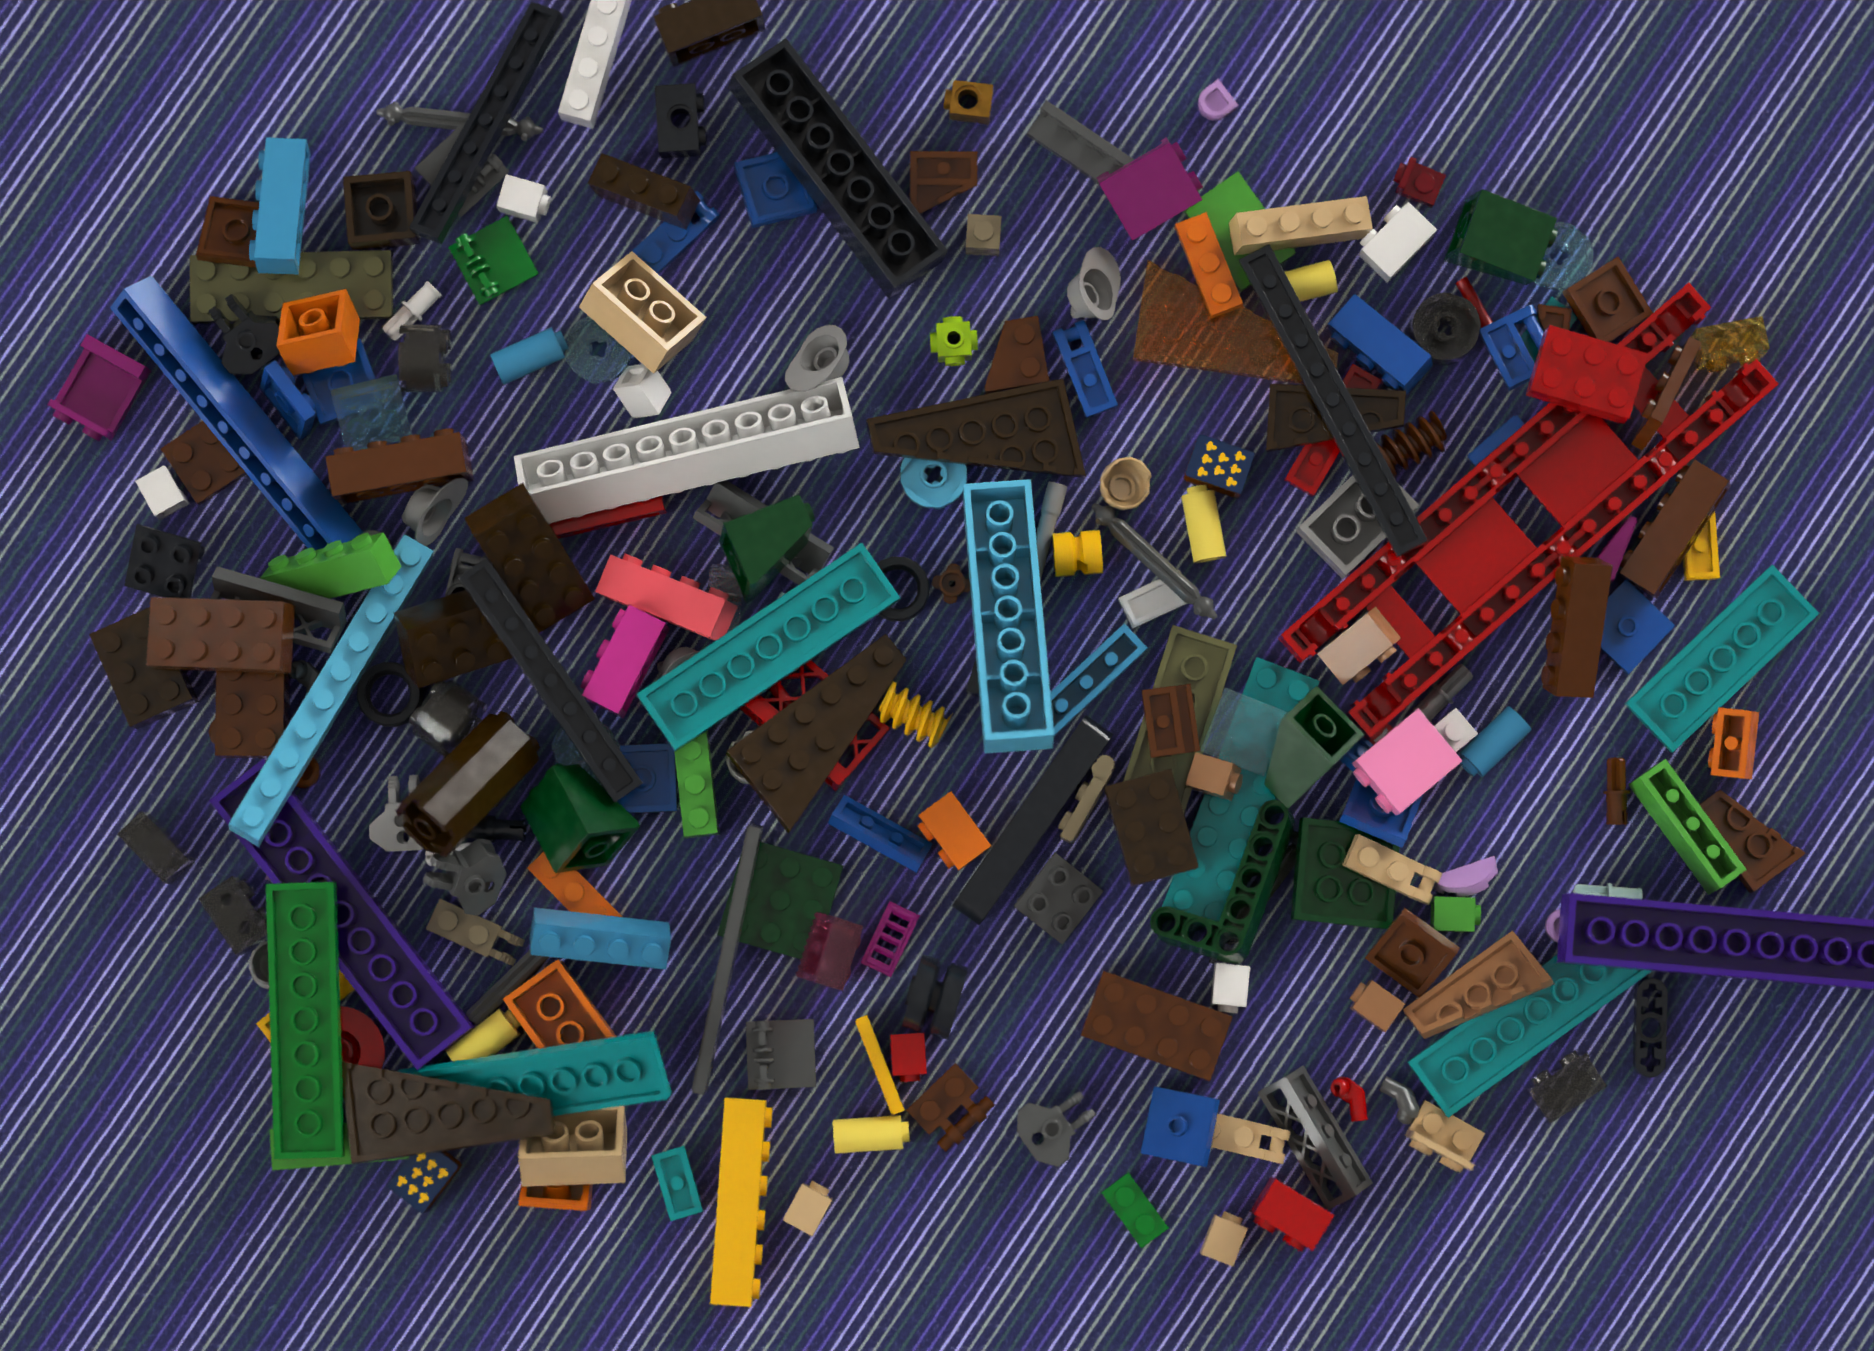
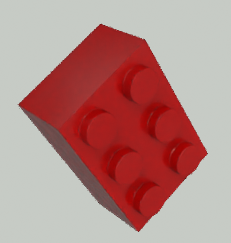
[1526,325,1648,424]

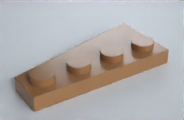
[1402,930,1554,1039]

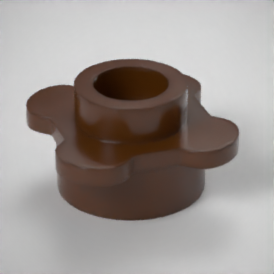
[932,564,970,604]

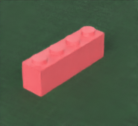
[595,553,738,641]

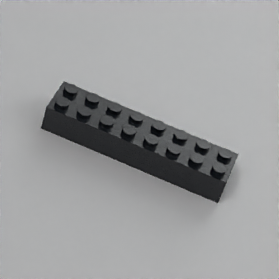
[728,38,948,299]

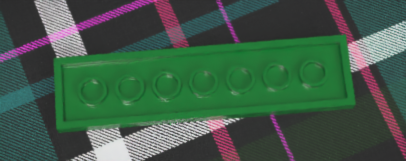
[266,882,345,1159]

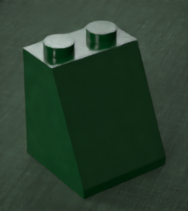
[1444,189,1558,285]
[719,494,815,603]
[1264,686,1365,809]
[520,764,640,873]

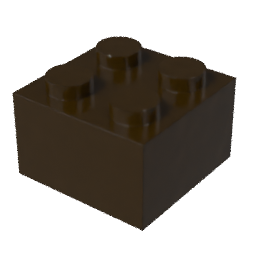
[343,171,420,250]

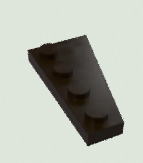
[1266,383,1406,452]

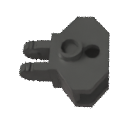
[423,839,507,916]
[1017,1091,1096,1167]

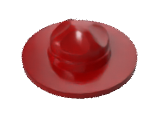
[340,1006,385,1098]

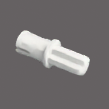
[382,281,442,341]

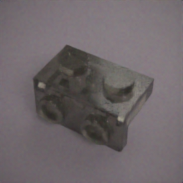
[1526,1050,1607,1124]

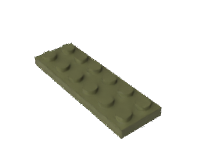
[190,250,393,324]
[1111,625,1237,819]

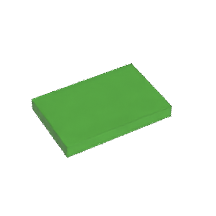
[1183,171,1296,292]

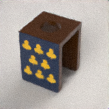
[1183,434,1255,499]
[387,1151,462,1214]

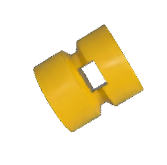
[1052,530,1103,577]

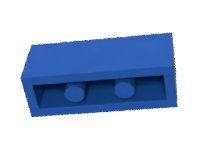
[1328,294,1433,395]

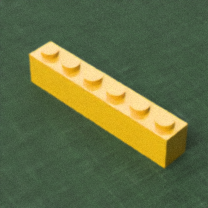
[710,1097,773,1307]

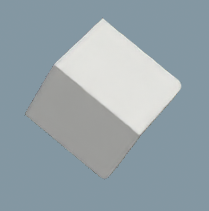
[613,364,671,418]
[135,466,190,520]

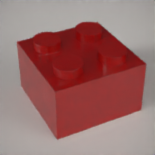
[1250,1177,1335,1252]

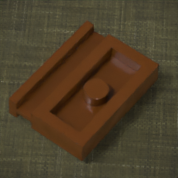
[1141,683,1200,758]

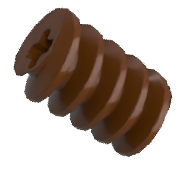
[1375,411,1447,476]

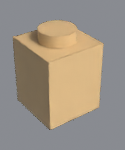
[783,1181,833,1237]
[1199,1211,1248,1267]

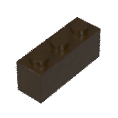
[588,153,700,230]

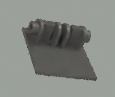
[414,123,509,217]
[1014,852,1103,945]
[746,1019,816,1090]

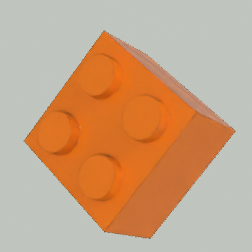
[277,289,360,376]

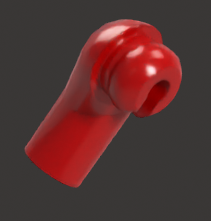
[1330,1076,1368,1122]

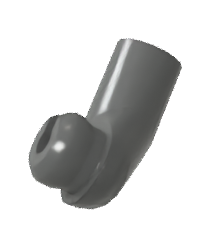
[289,660,320,695]
[1379,1076,1420,1124]

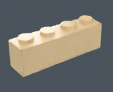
[1228,196,1373,256]

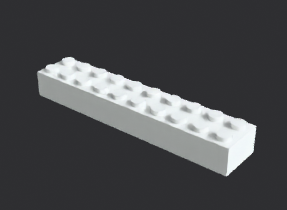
[514,377,860,524]

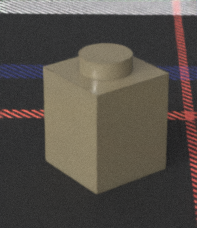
[966,214,1001,256]

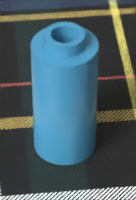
[490,327,569,385]
[1459,706,1532,777]

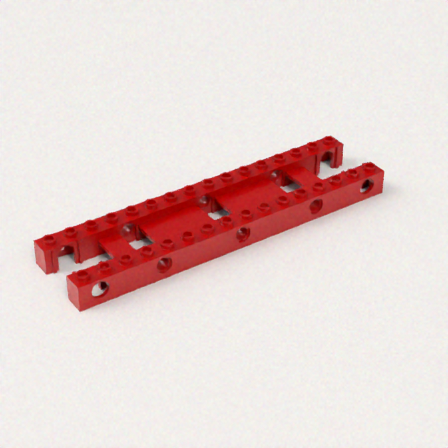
[1278,283,1779,740]

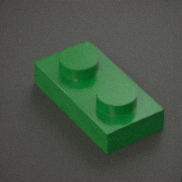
[1101,1172,1169,1248]

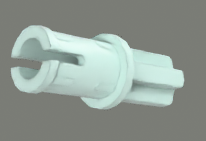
[1573,883,1643,899]

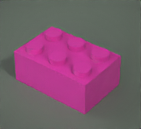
[580,604,670,718]

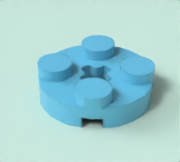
[901,458,967,509]

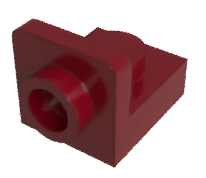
[1393,157,1446,208]

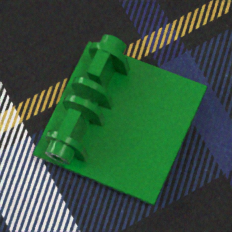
[448,216,539,306]

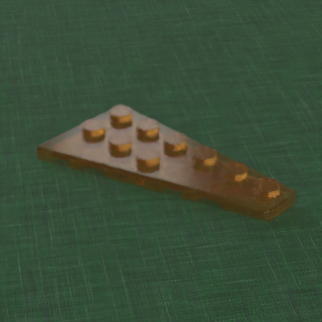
[1133,260,1338,384]

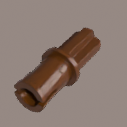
[1603,757,1630,825]

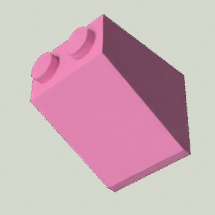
[1352,708,1462,816]

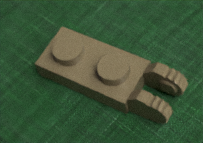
[1058,754,1116,844]
[426,898,525,966]

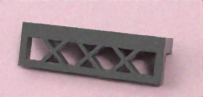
[1027,100,1134,185]
[693,480,834,585]
[210,566,347,654]
[1258,1065,1373,1210]

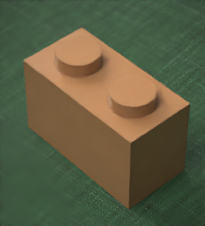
[1317,606,1401,685]

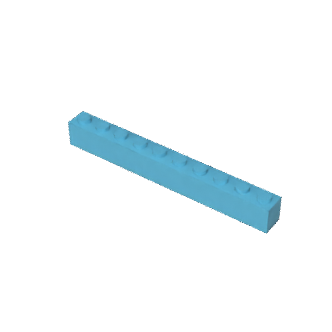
[229,534,434,847]

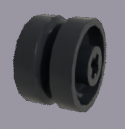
[902,954,969,1040]

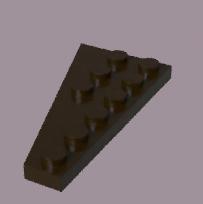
[866,378,1086,478]
[726,634,906,834]
[342,1062,556,1164]

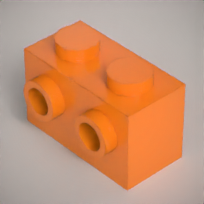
[1708,707,1759,780]
[917,791,991,871]

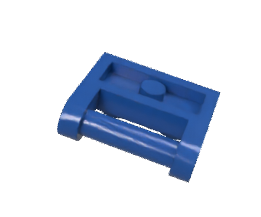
[1479,305,1544,391]

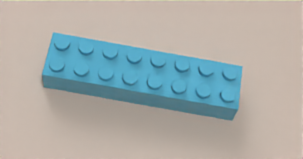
[963,479,1054,753]

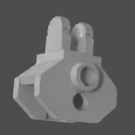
[369,775,423,852]

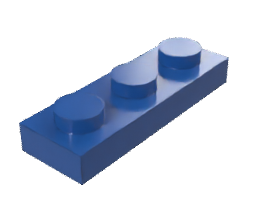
[828,795,933,873]

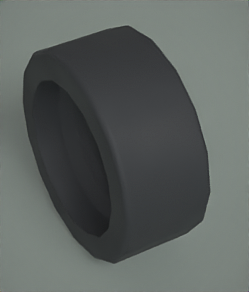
[877,556,929,622]
[357,662,423,727]

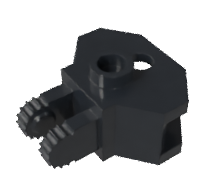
[209,294,280,374]

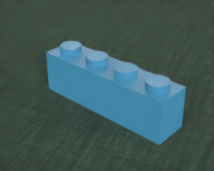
[249,138,310,275]
[1050,623,1148,737]
[530,908,671,969]

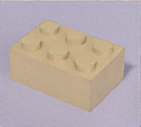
[579,251,707,374]
[519,1106,627,1187]

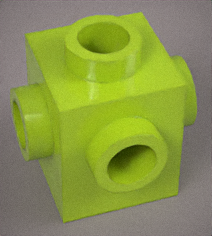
[930,316,978,366]

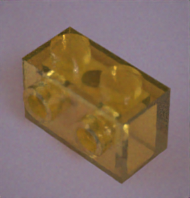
[1691,316,1770,372]

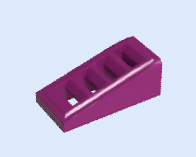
[1597,516,1637,584]
[861,901,920,977]

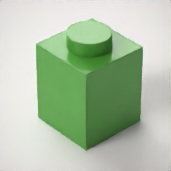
[1430,896,1481,932]

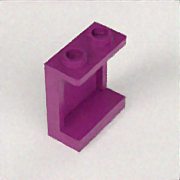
[1096,137,1203,241]
[47,334,151,442]

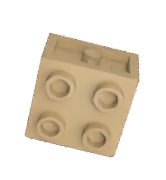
[1404,1100,1485,1173]

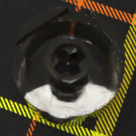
[1409,292,1481,366]
[398,324,452,392]
[409,680,487,758]

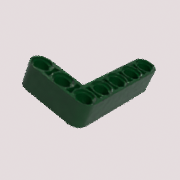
[1150,800,1295,964]

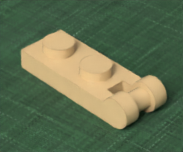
[1342,834,1442,905]
[1211,1114,1291,1164]

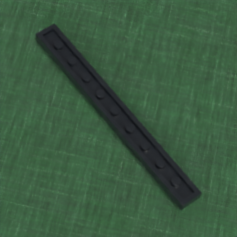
[1239,244,1428,558]

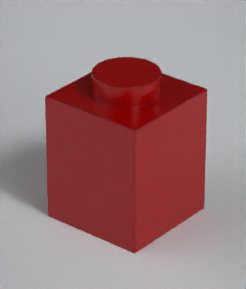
[890,1033,927,1082]

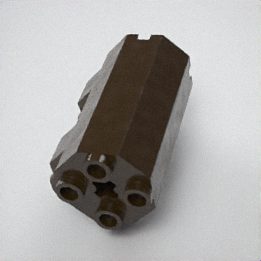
[396,711,540,857]

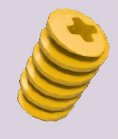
[877,681,953,748]

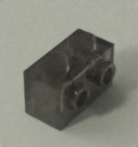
[198,876,267,956]

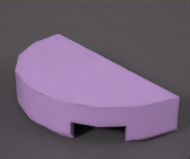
[1433,856,1498,897]

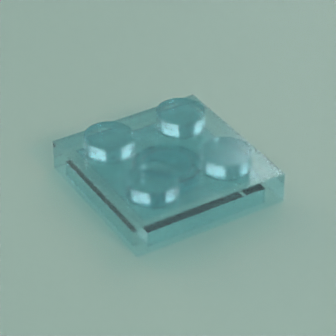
[330,374,412,451]
[1200,688,1288,776]

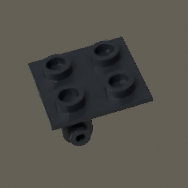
[124,524,205,598]

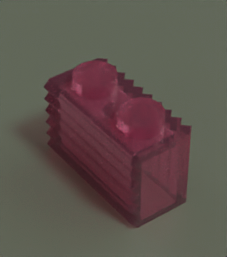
[796,912,863,991]

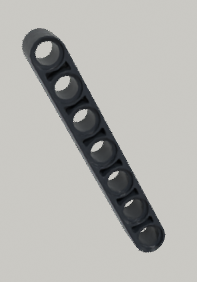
[952,715,1113,926]

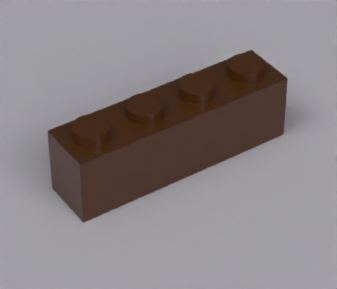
[1620,459,1731,599]
[1541,556,1613,698]

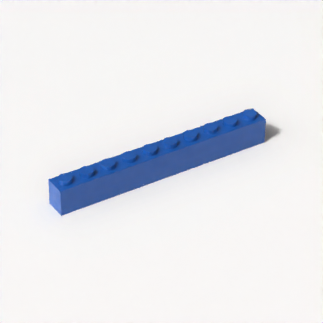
[110,275,364,550]

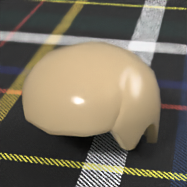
[1100,457,1152,510]

